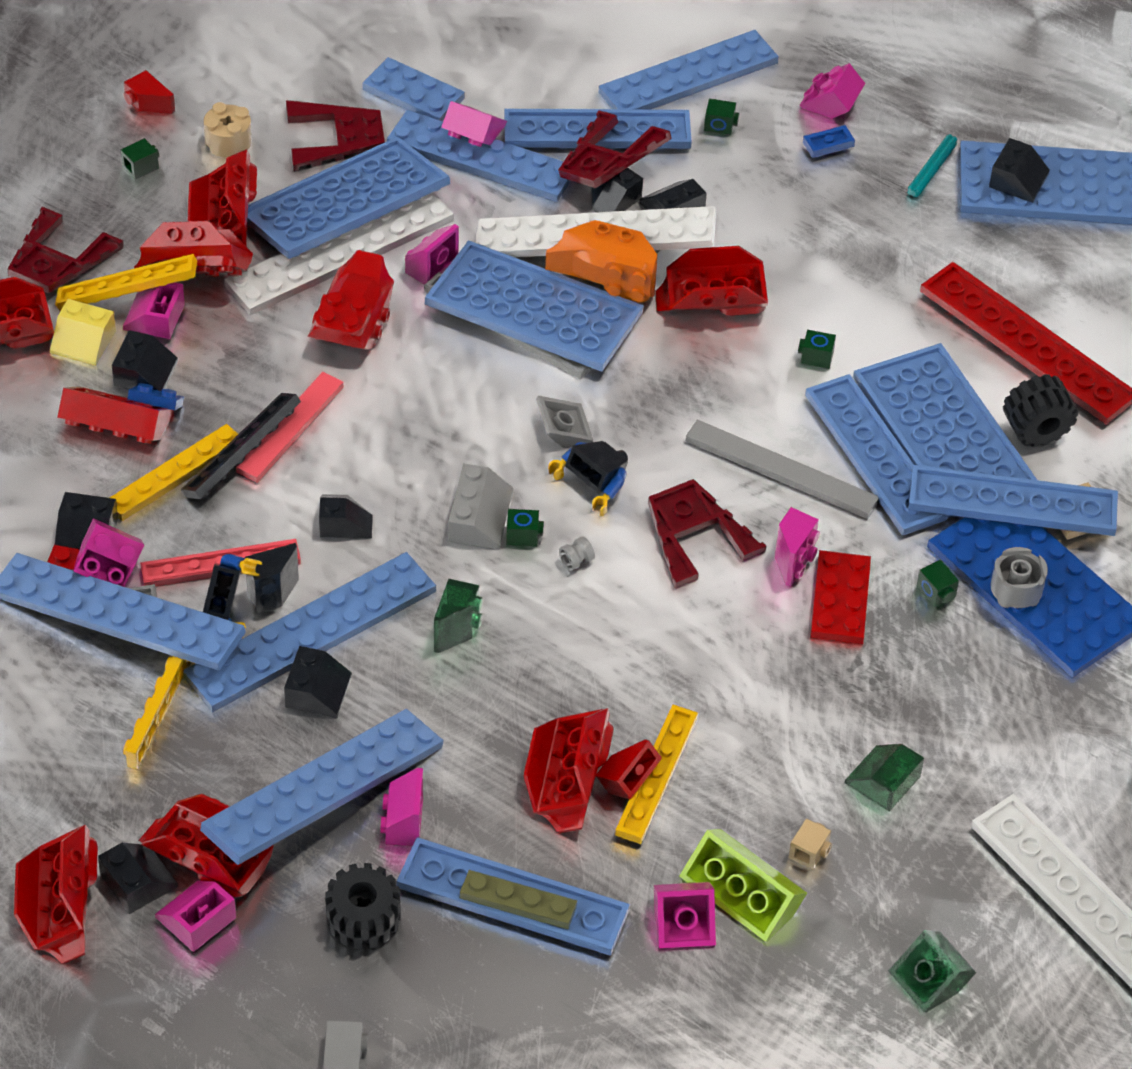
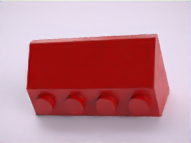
[57,386,174,444]

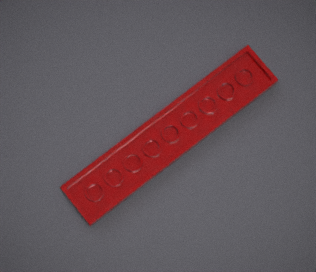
[920,262,1132,425]

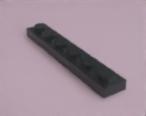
[181,393,301,499]

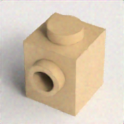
[788,818,832,870]

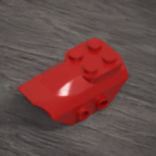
[188,149,257,246]
[134,221,253,277]
[655,246,768,316]
[307,250,394,350]
[0,277,54,349]
[523,708,614,833]
[138,793,274,897]
[14,824,98,964]

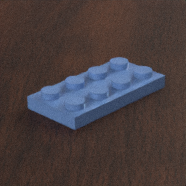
[362,57,465,121]

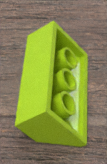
[679,829,807,942]

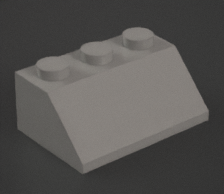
[448,463,513,549]

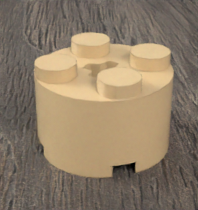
[204,102,252,157]

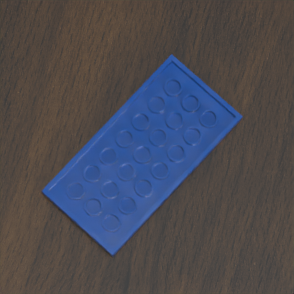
[927,517,1132,678]

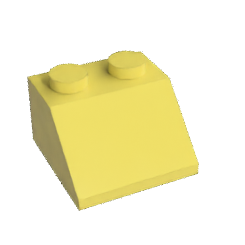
[50,299,116,366]

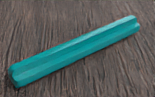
[907,134,958,198]

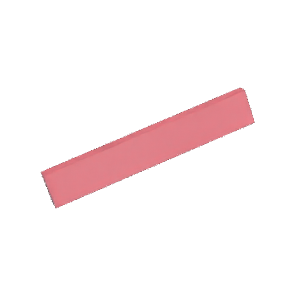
[236,372,344,483]
[140,539,301,587]

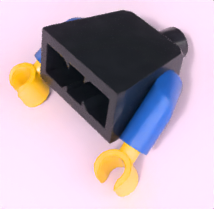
[548,441,628,516]
[203,554,262,638]

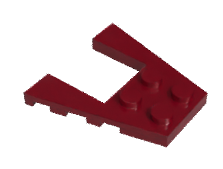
[286,100,385,172]
[558,110,672,188]
[7,206,124,293]
[648,479,767,589]

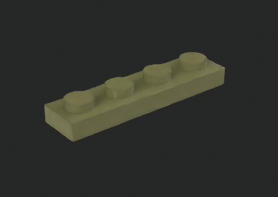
[460,870,577,929]

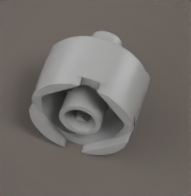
[991,547,1048,608]

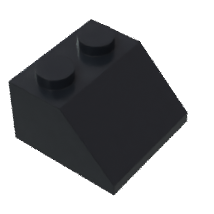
[989,138,1050,203]
[639,179,707,210]
[112,330,178,391]
[55,492,118,549]
[245,543,299,613]
[284,646,352,718]
[98,842,178,914]

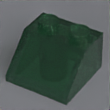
[434,579,483,653]
[845,744,924,812]
[888,930,977,1013]

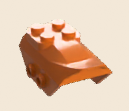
[545,220,658,302]

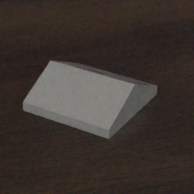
[536,396,593,448]

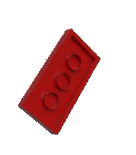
[810,550,871,644]

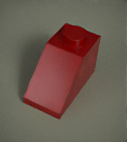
[123,70,175,114]
[596,739,662,799]

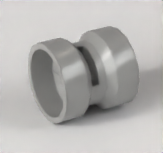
[559,537,595,571]

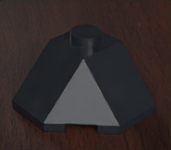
[591,168,643,213]
[319,494,373,538]

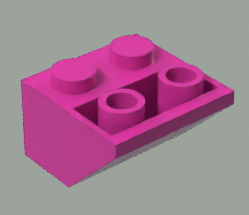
[800,63,866,119]
[123,282,185,339]
[775,507,820,587]
[73,518,144,587]
[155,880,236,952]

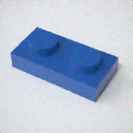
[803,125,855,158]
[127,383,184,410]

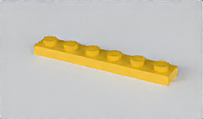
[55,254,197,311]
[109,424,238,521]
[123,656,191,770]
[615,704,698,844]

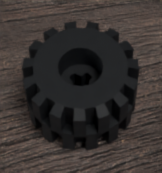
[1003,374,1078,447]
[325,863,401,949]

